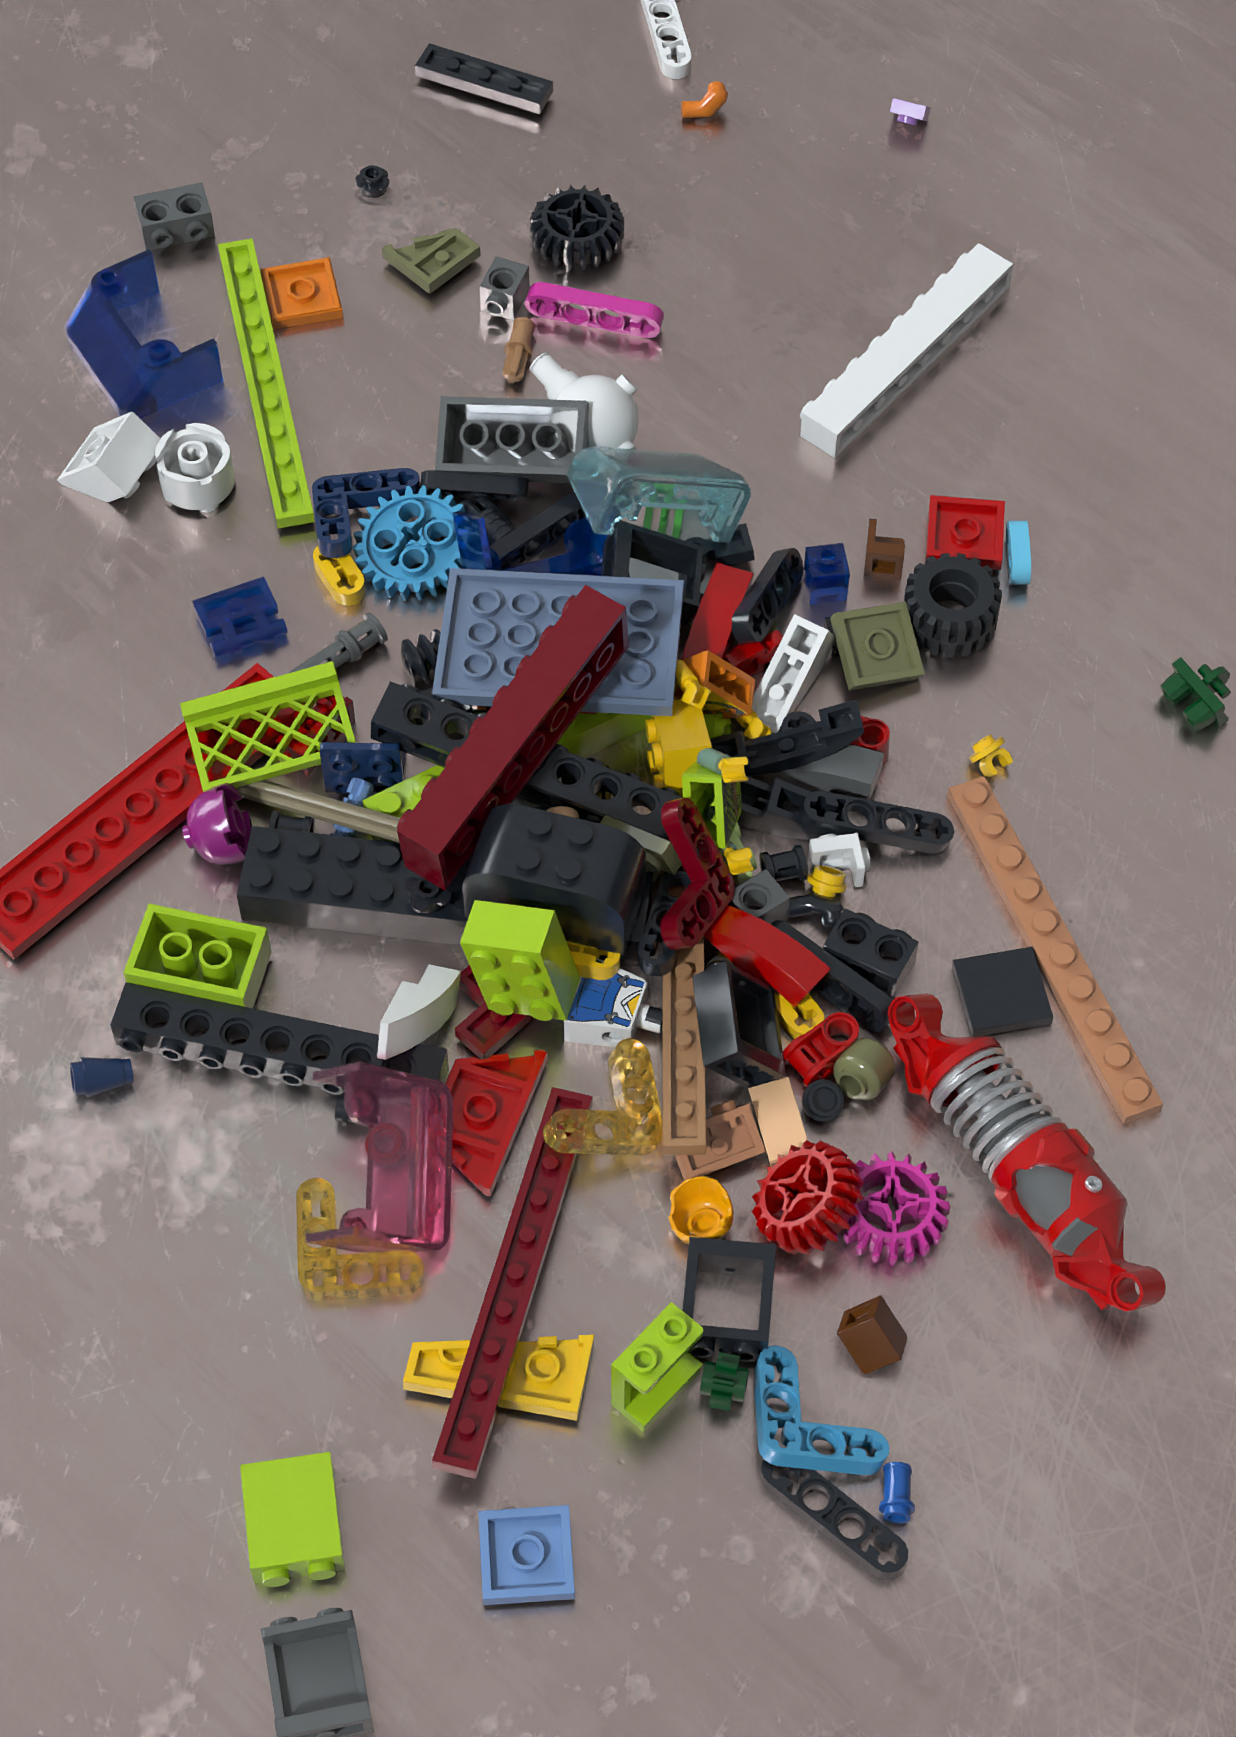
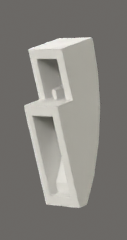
[377,964,461,1060]

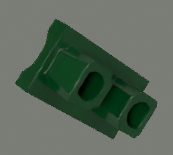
[1160,657,1231,731]

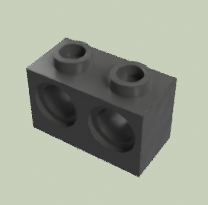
[133,182,215,251]

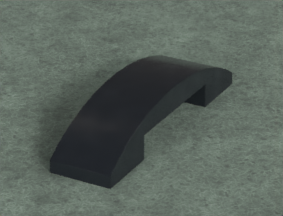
[710,699,864,776]

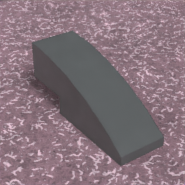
[759,744,884,800]

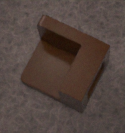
[864,518,905,579]
[837,1295,907,1374]

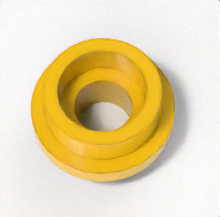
[807,865,847,898]

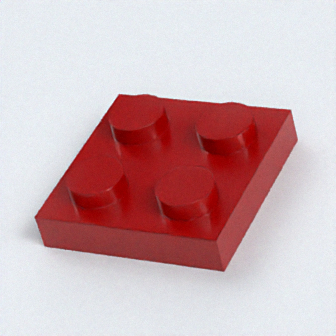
[925,495,1005,570]

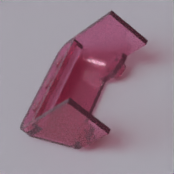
[306,1062,453,1252]

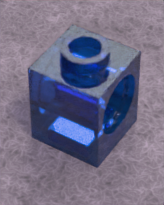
[803,543,850,605]

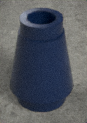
[70,1057,133,1098]

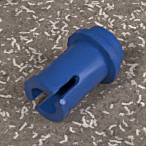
[879,1462,915,1524]

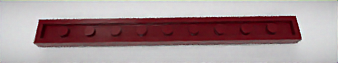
[432,1087,593,1479]

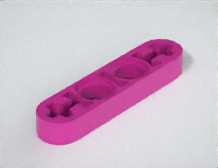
[525,282,664,338]

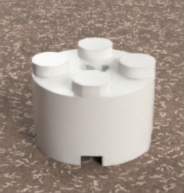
[155,423,235,513]

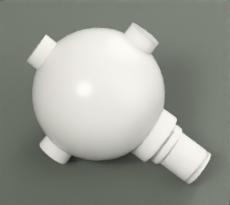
[530,352,639,465]

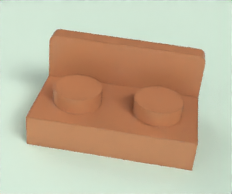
[675,1099,766,1180]

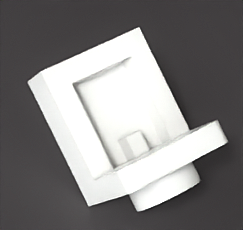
[808,833,870,887]

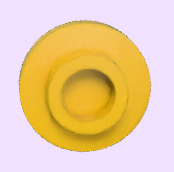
[969,734,1013,778]

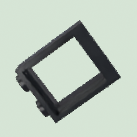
[601,519,706,628]
[692,961,786,1088]
[682,1237,776,1362]

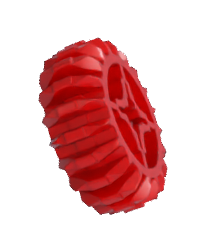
[751,1140,864,1256]

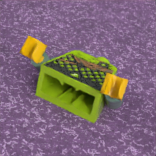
[682,748,754,875]

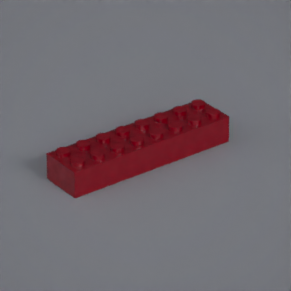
[397,584,629,891]

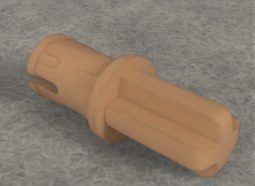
[502,317,536,384]

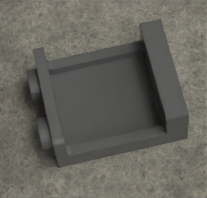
[260,1608,374,1737]

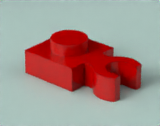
[724,630,783,677]

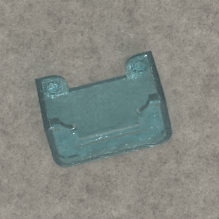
[567,446,751,542]

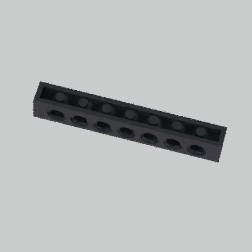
[370,681,683,842]
[110,982,449,1112]

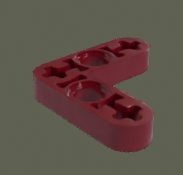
[660,797,735,950]

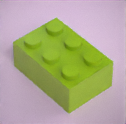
[460,900,580,1021]
[123,903,272,1009]

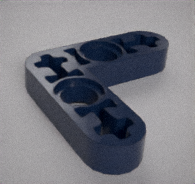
[312,468,420,558]

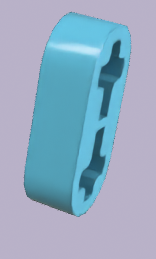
[1005,521,1031,585]

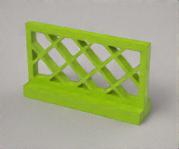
[180,661,356,792]

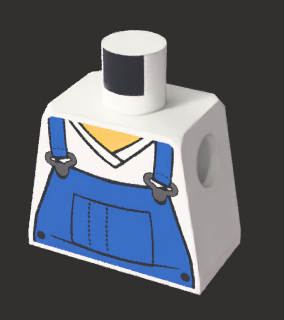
[564,959,663,1049]

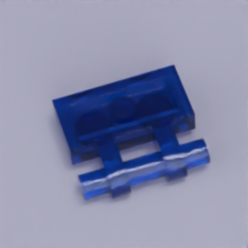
[192,576,288,658]

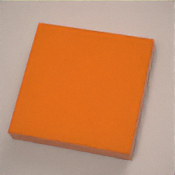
[260,257,343,330]

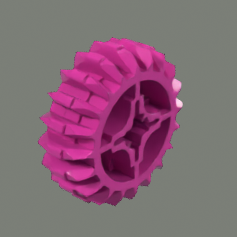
[842,1151,951,1266]

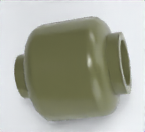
[833,1038,896,1100]

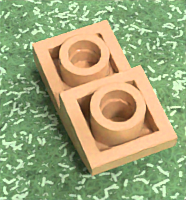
[748,1077,807,1167]

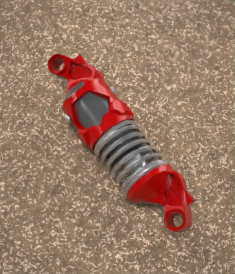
[888,993,1166,1311]

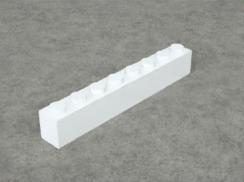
[800,243,1013,458]

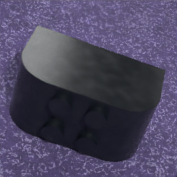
[463,804,646,955]

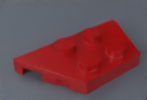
[425,1050,548,1197]

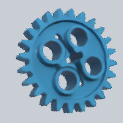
[352,485,476,601]

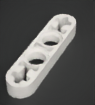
[641,0,691,79]

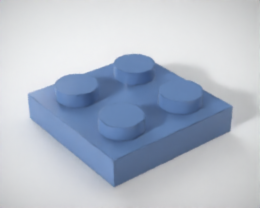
[478,1505,575,1605]

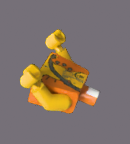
[674,650,772,740]

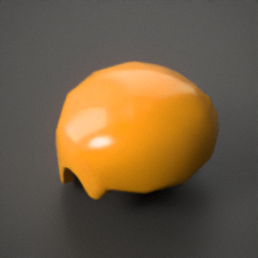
[668,1175,734,1245]

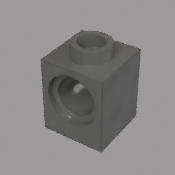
[479,256,530,320]
[728,870,790,924]

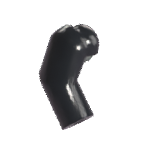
[788,893,844,927]

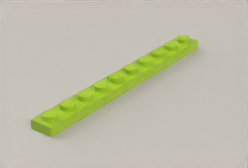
[218,238,315,528]

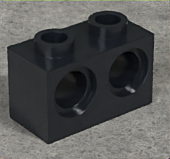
[823,908,919,999]

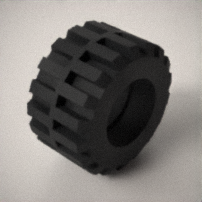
[904,553,1002,658]

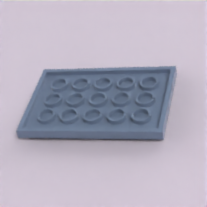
[432,568,684,716]

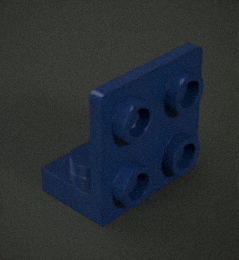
[320,742,407,795]

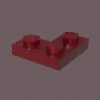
[454,965,534,1059]

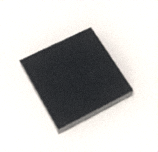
[952,947,1054,1037]

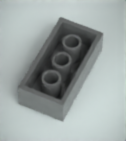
[435,396,592,484]

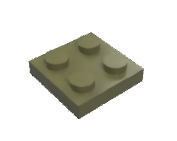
[830,601,925,691]

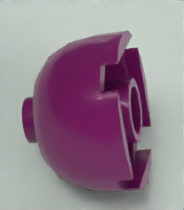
[183,783,252,866]

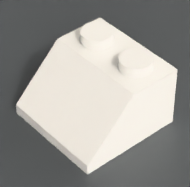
[57,411,160,503]

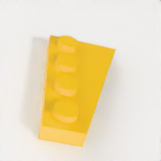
[403,1334,594,1421]

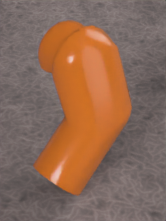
[681,81,728,118]

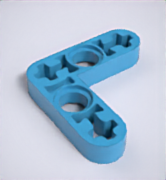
[754,1346,890,1475]

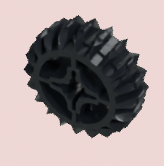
[530,184,624,271]

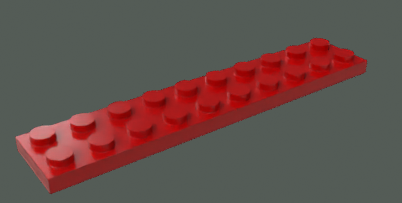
[0,663,310,959]

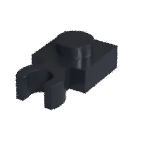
[685,523,755,566]

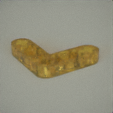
[543,1038,663,1156]
[296,1178,425,1301]

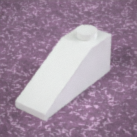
[752,614,836,734]

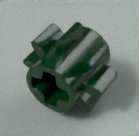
[699,1352,749,1411]

